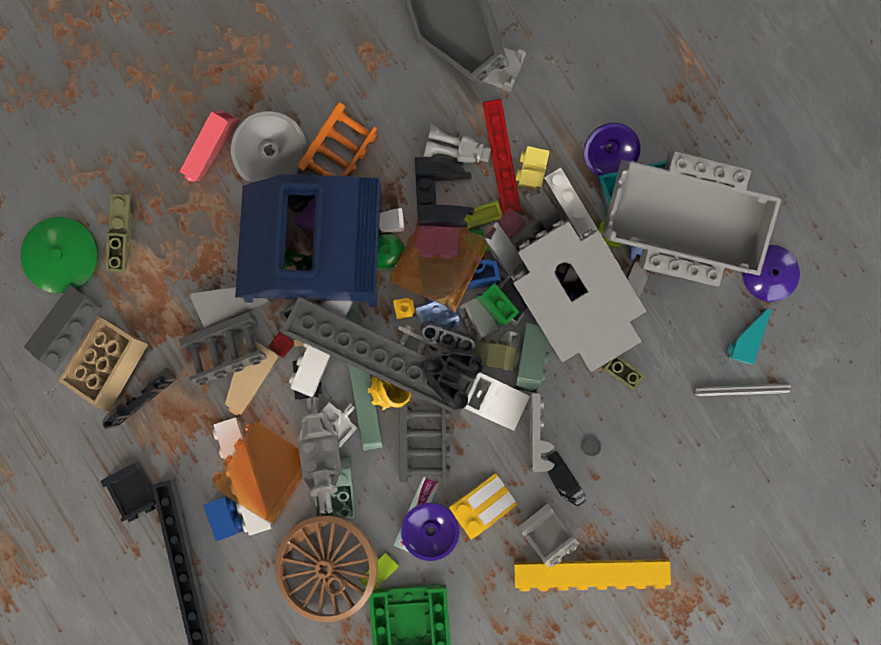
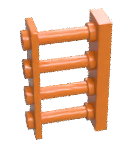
[296,102,377,176]

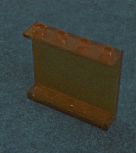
[389,221,488,312]
[211,420,303,524]

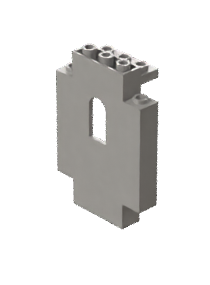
[513,219,647,372]

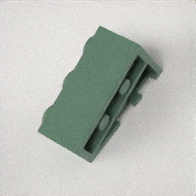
[514,323,550,393]

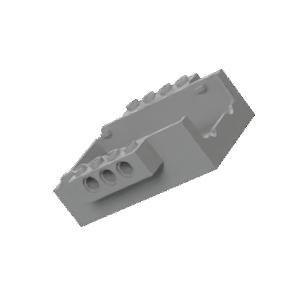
[602,150,781,287]

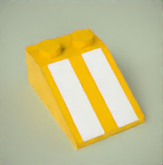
[449,473,518,540]

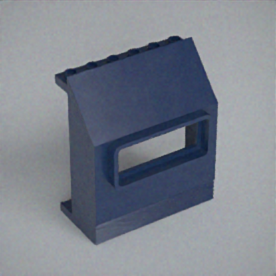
[235,174,382,307]

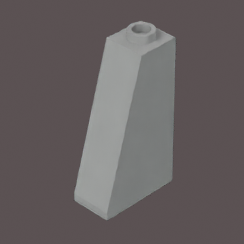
[190,287,271,329]

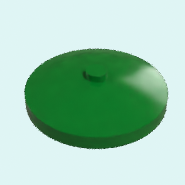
[20,217,99,294]

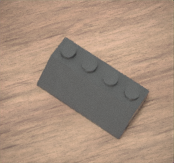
[24,285,102,371]

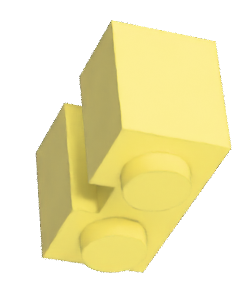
[516,146,550,190]

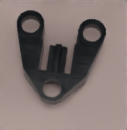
[422,351,484,410]
[548,451,587,507]

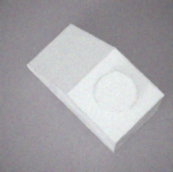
[379,208,405,234]

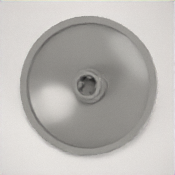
[230,111,307,183]

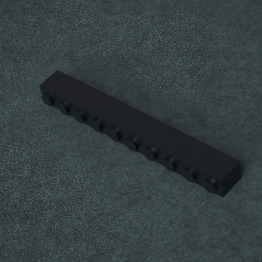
[151,479,214,645]

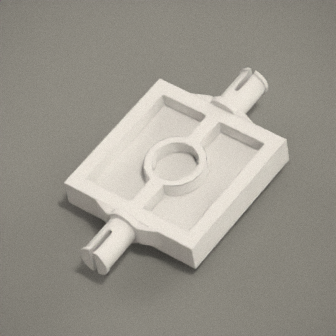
[320,402,358,448]

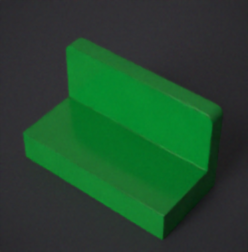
[475,283,519,325]

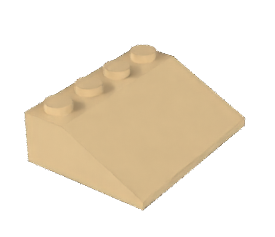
[58,315,148,412]

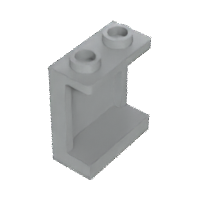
[517,504,579,568]

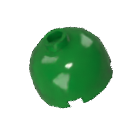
[377,233,406,271]

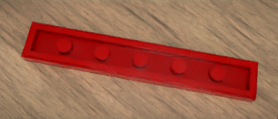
[482,99,521,214]

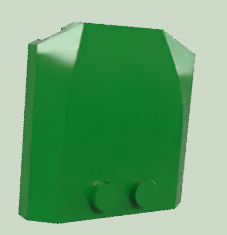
[369,584,451,645]

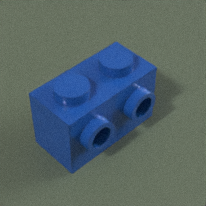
[203,495,243,542]

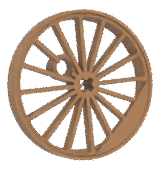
[275,516,378,622]

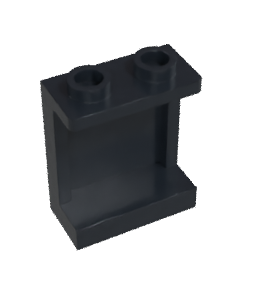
[100,462,156,523]

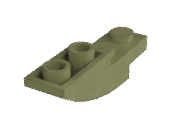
[106,193,132,272]
[599,356,645,391]

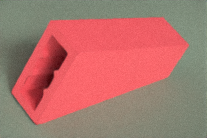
[179,110,239,182]

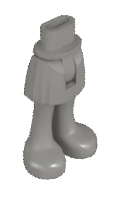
[423,123,491,163]

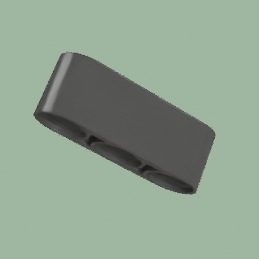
[420,320,475,354]

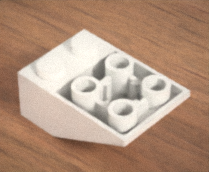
[465,373,530,431]

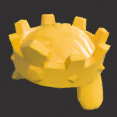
[367,376,412,410]

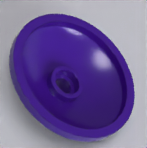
[583,122,641,176]
[742,245,800,302]
[401,503,459,561]

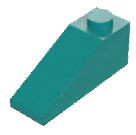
[727,309,772,365]

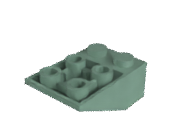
[314,457,356,519]

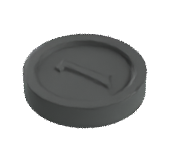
[582,437,601,456]

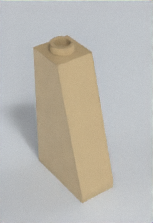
[225,338,281,416]

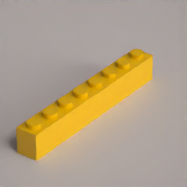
[514,559,671,591]

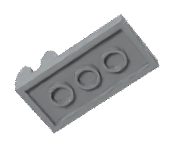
[530,393,554,472]

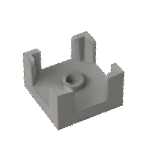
[483,47,527,92]

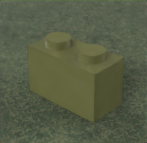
[472,339,517,370]

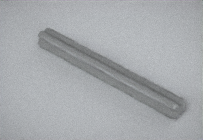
[695,383,791,396]

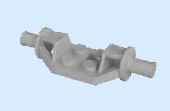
[298,397,342,513]

